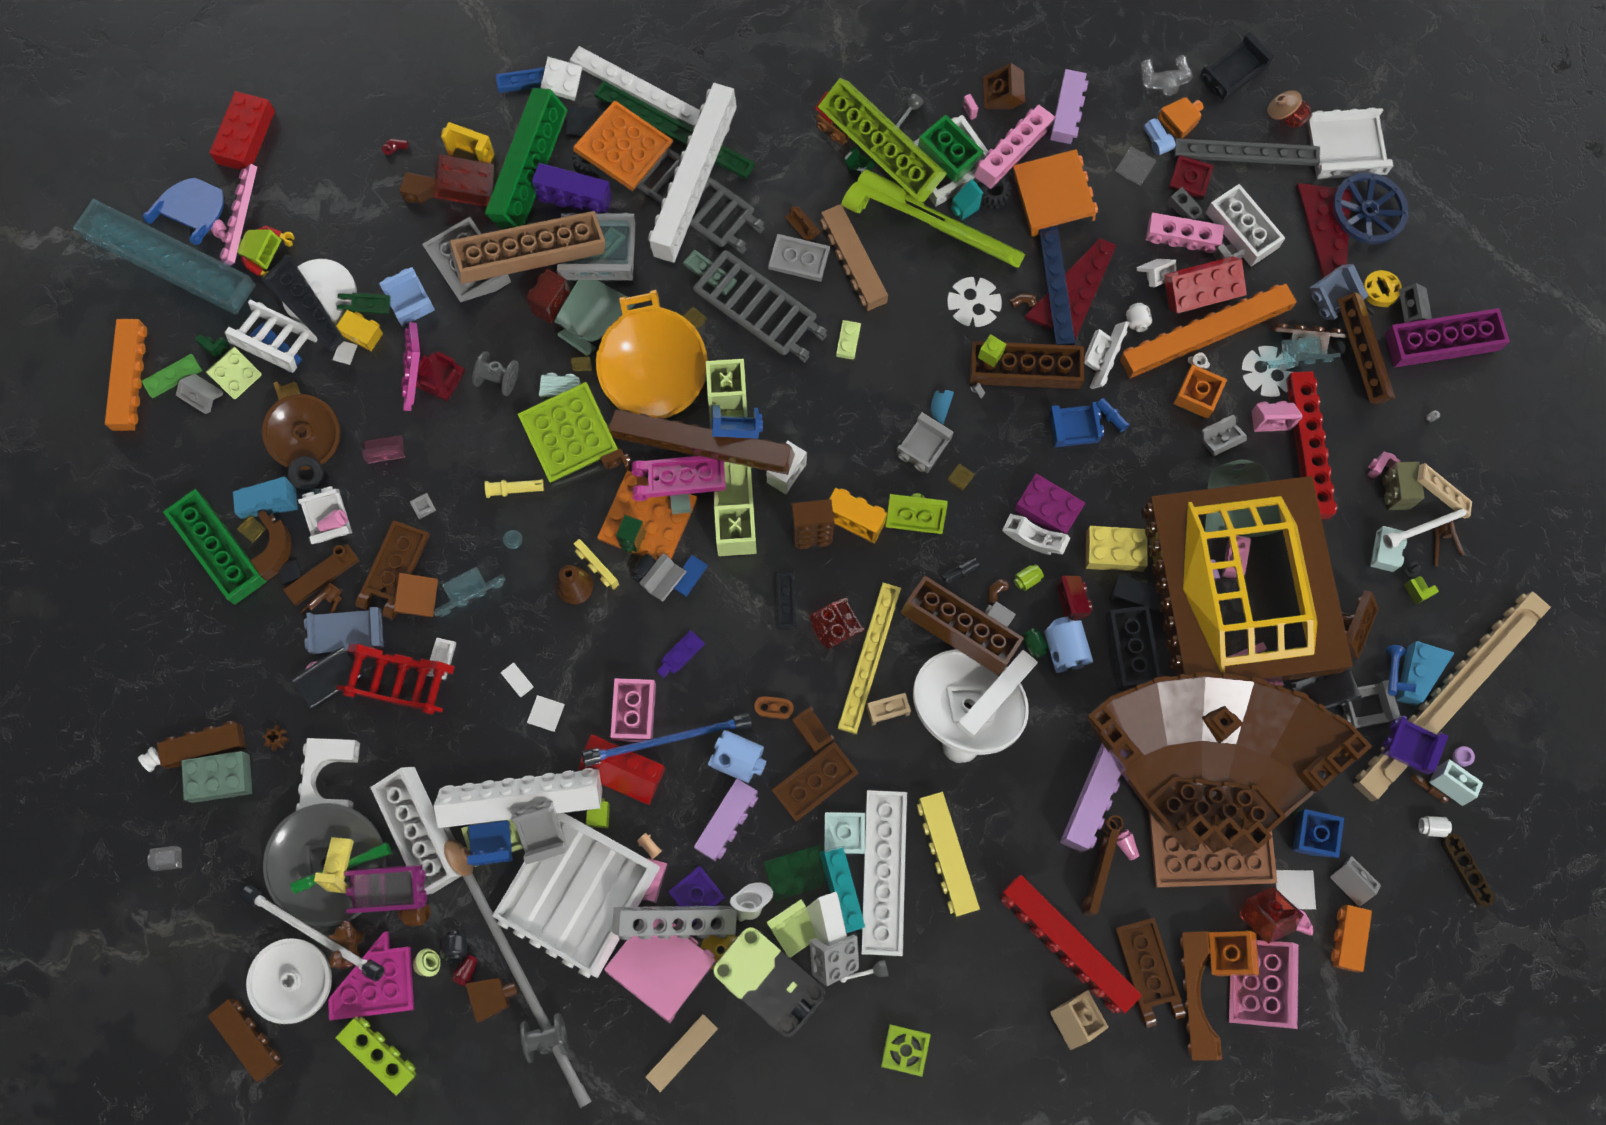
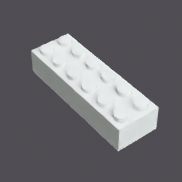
[370,767,461,894]

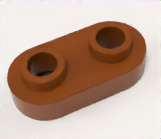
[754,696,794,719]

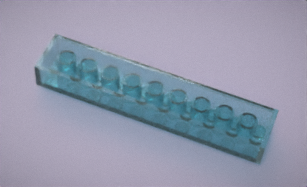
[73,198,256,315]

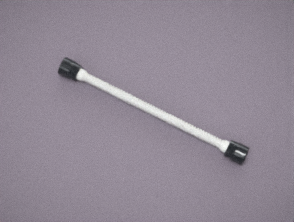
[240,885,385,982]

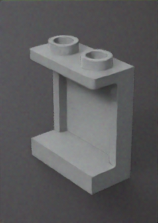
[896,412,953,473]
[511,801,568,865]

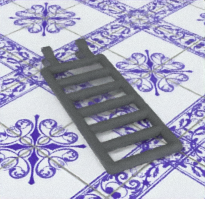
[637,148,765,255]
[693,250,827,363]

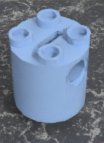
[1044,617,1093,673]
[708,730,767,783]

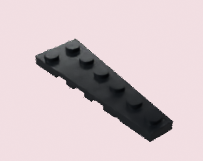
[261,255,346,352]

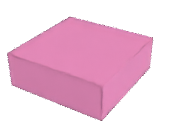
[963,94,978,120]

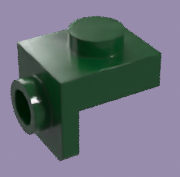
[844,147,875,175]

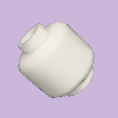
[1126,303,1152,332]

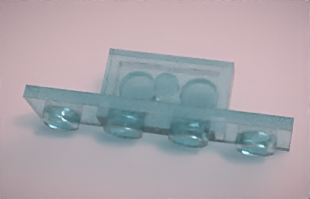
[1261,337,1340,369]
[434,566,506,617]

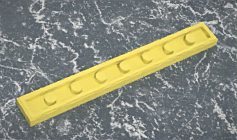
[838,583,901,734]

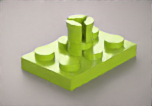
[886,493,947,534]

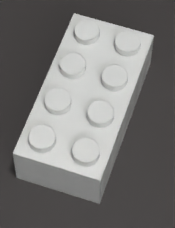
[1206,184,1285,267]

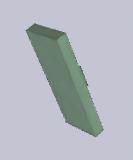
[558,329,596,355]

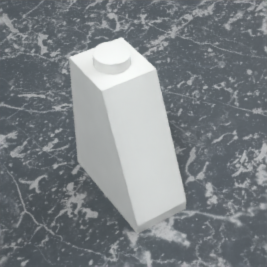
[805,892,847,947]

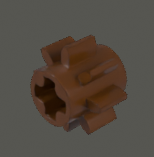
[262,725,289,751]

